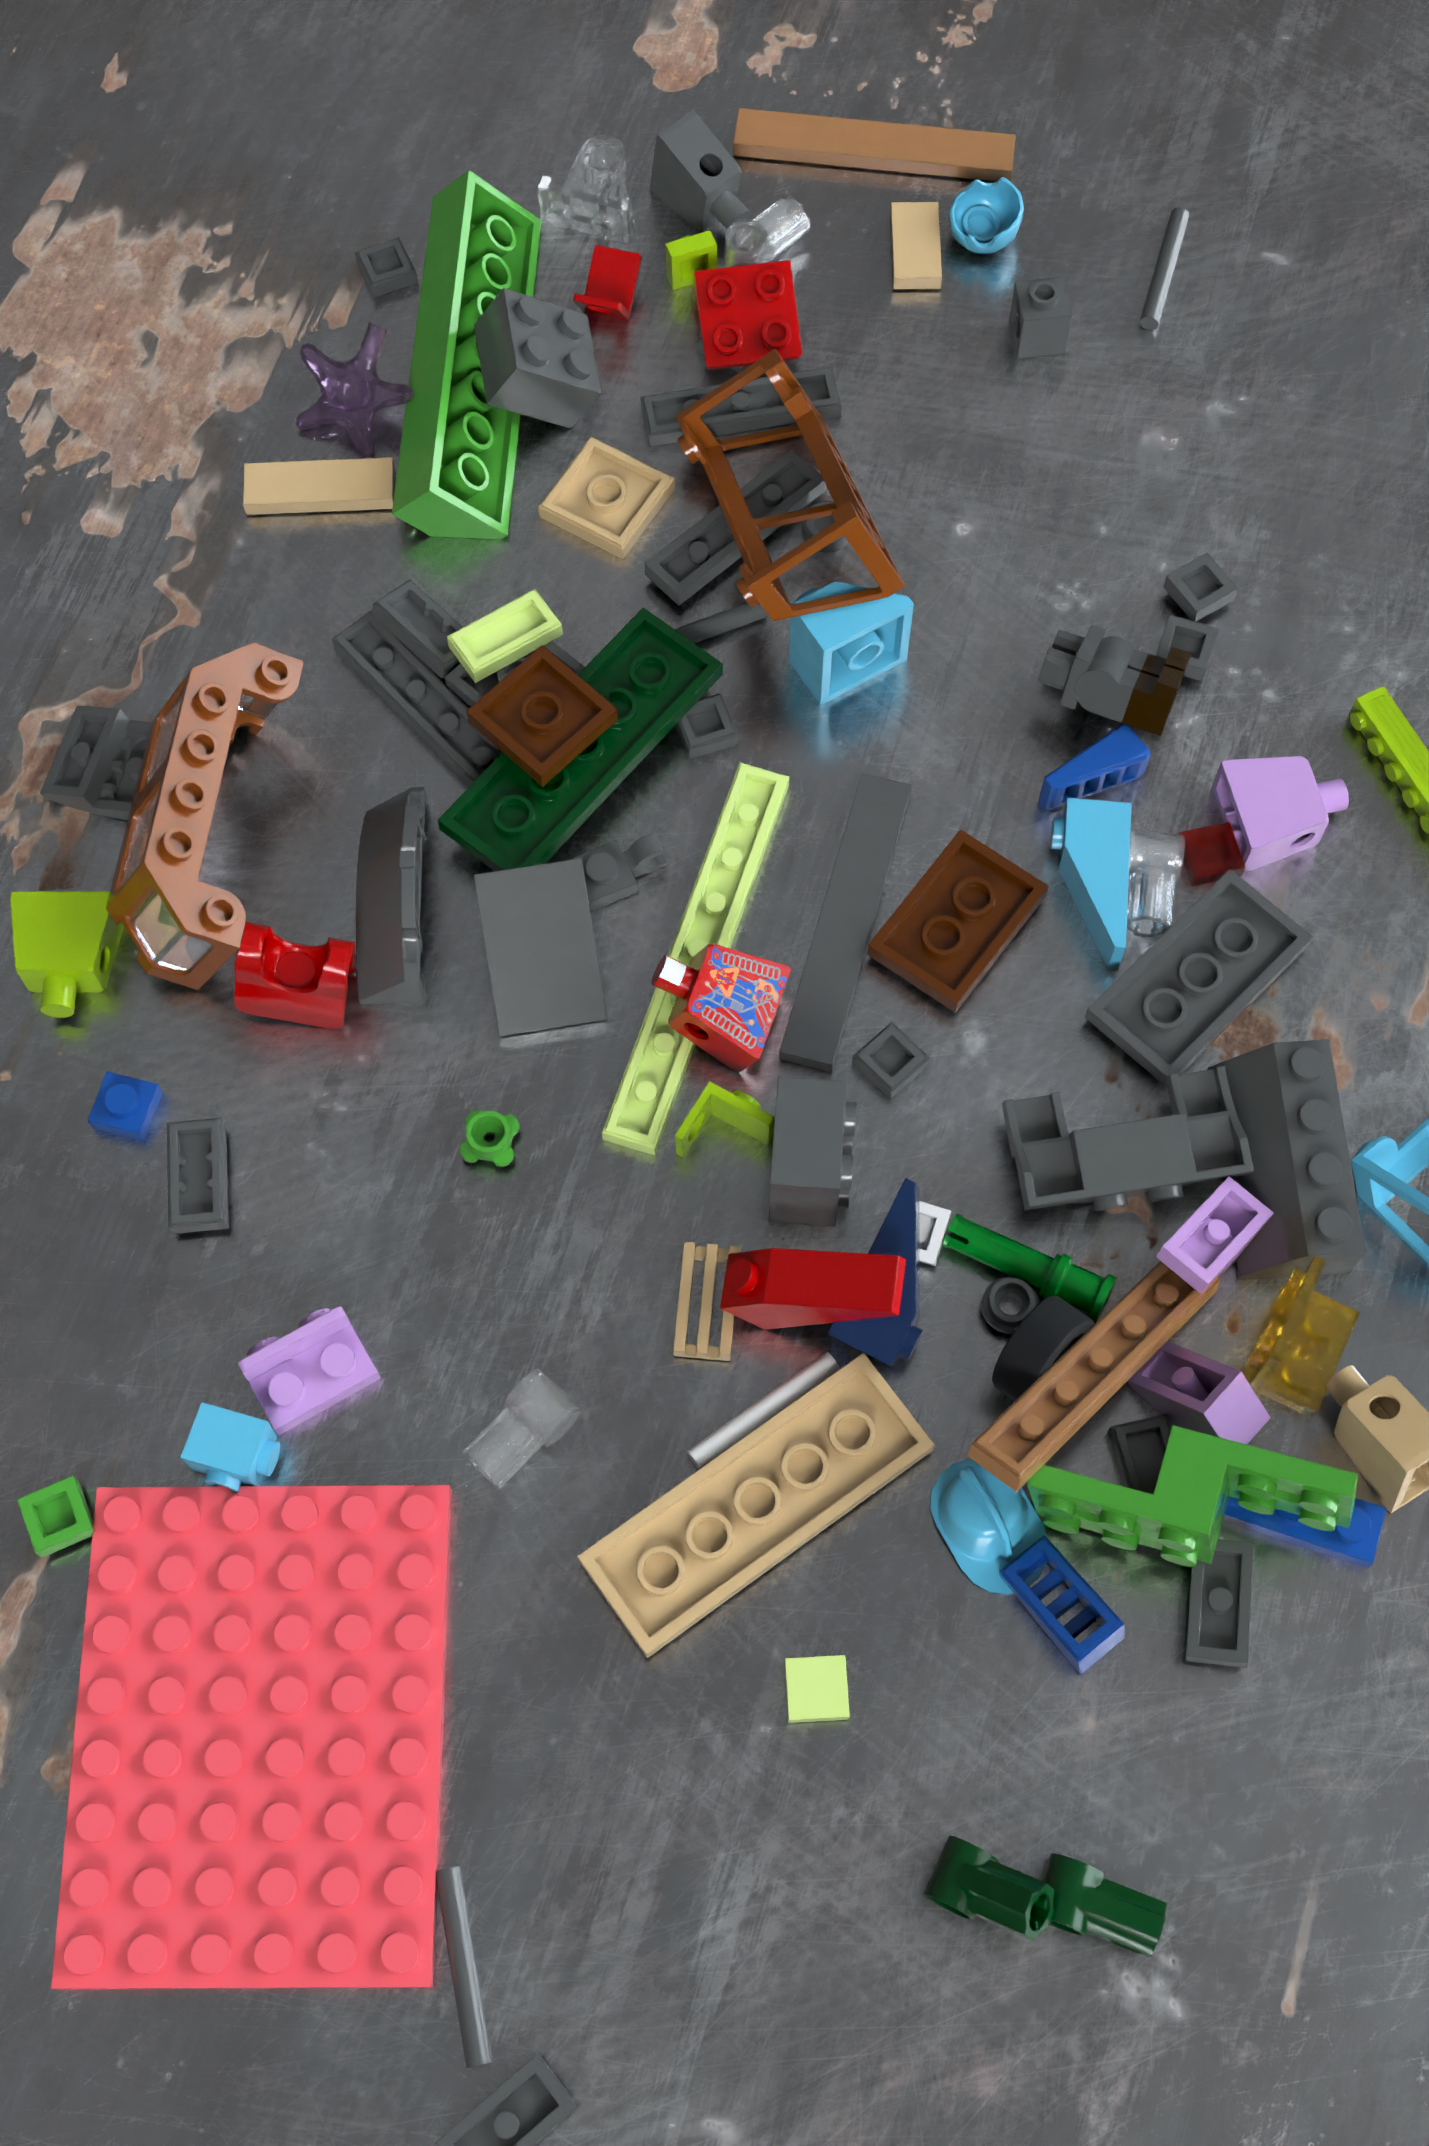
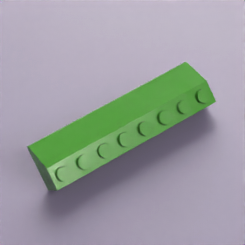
[392,170,542,540]

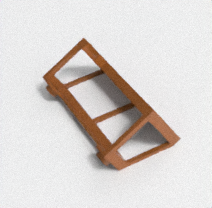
[676,348,905,621]

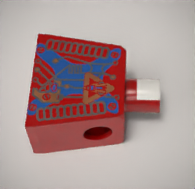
[651,944,792,1073]

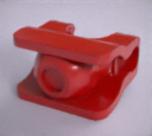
[234,922,356,1029]

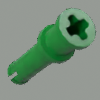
[942,1213,1117,1324]

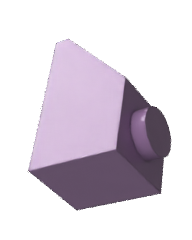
[1127,1341,1271,1445]

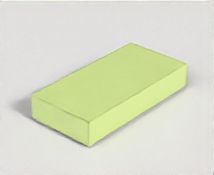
[447,589,563,683]

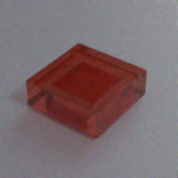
[1176,822,1246,887]

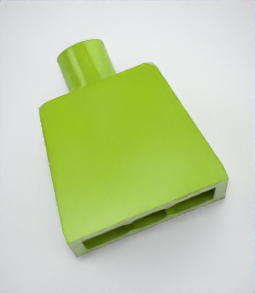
[10,891,124,1018]

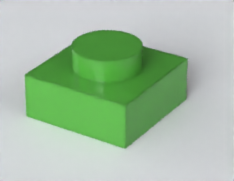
[17,1475,95,1558]

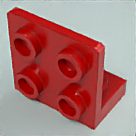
[692,260,802,370]

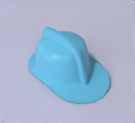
[930,1458,1047,1594]

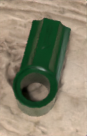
[922,1835,1055,1941]
[1042,1853,1168,1957]

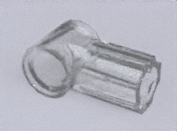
[724,196,810,267]
[1127,828,1185,938]
[463,1368,582,1490]

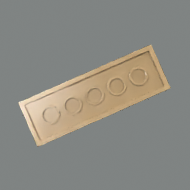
[577,1353,935,1658]

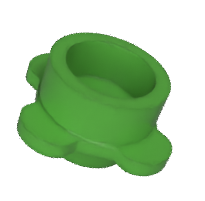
[459,1110,520,1167]

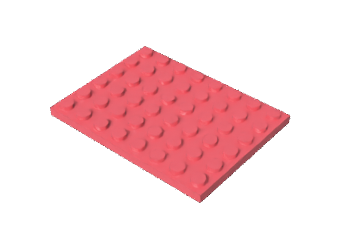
[51,1485,452,1990]

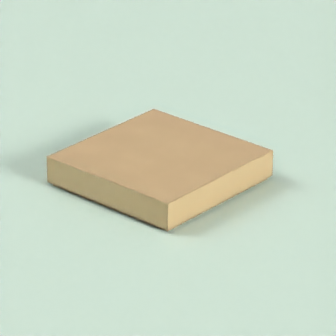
[538,437,675,560]

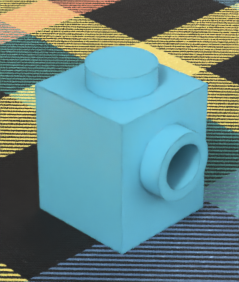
[180,1402,280,1493]

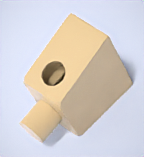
[1325,1365,1429,1514]

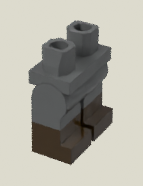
[1038,625,1191,736]

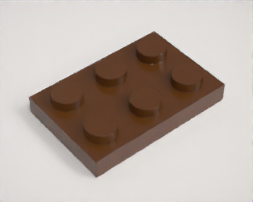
[867,829,1049,1013]

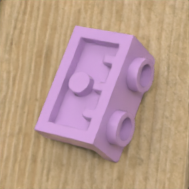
[238,1306,381,1436]

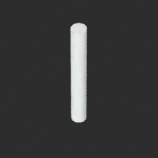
[686,1352,840,1470]

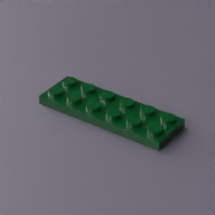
[438,607,723,871]

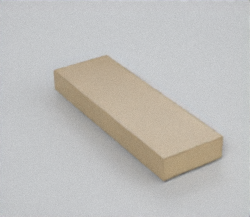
[243,457,395,515]

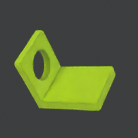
[675,1081,775,1158]

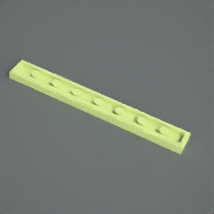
[602,762,790,1156]

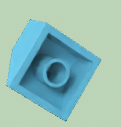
[788,581,914,706]

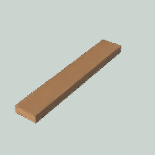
[733,108,1016,181]
[968,1261,1221,1492]

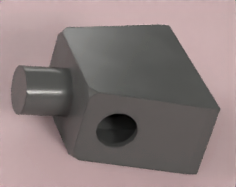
[649,109,751,233]

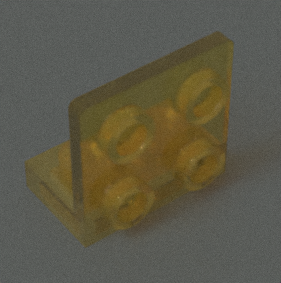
[1246,1256,1360,1418]

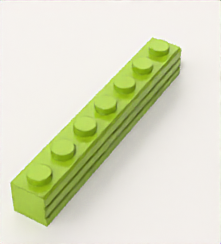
[1349,686,1429,834]

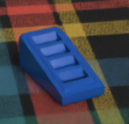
[1038,724,1151,811]
[999,1535,1125,1674]

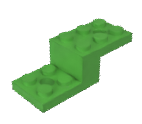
[1027,1425,1358,1567]

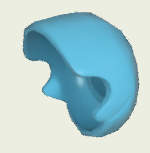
[948,177,1024,254]

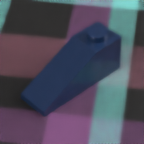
[828,1178,923,1367]

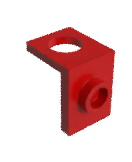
[573,245,642,321]

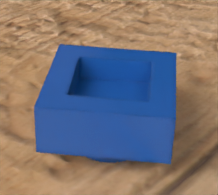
[87,1071,163,1142]

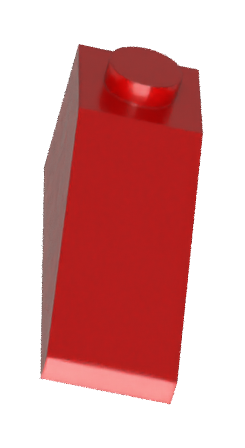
[720,1248,906,1330]

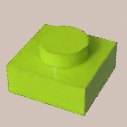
[665,230,717,290]

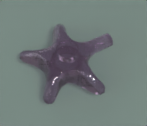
[295,322,414,458]

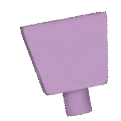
[1212,756,1349,873]

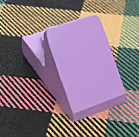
[1156,1177,1274,1294]

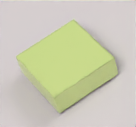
[785,1655,850,1723]

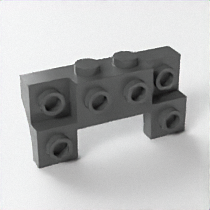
[1002,1066,1254,1211]

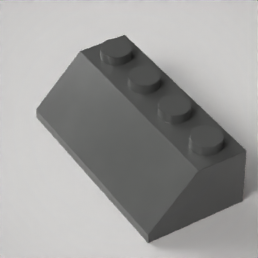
[1207,1039,1366,1280]

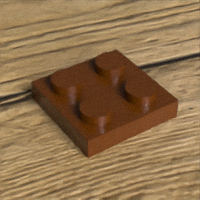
[466,645,618,787]

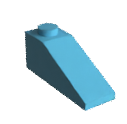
[1050,798,1132,971]

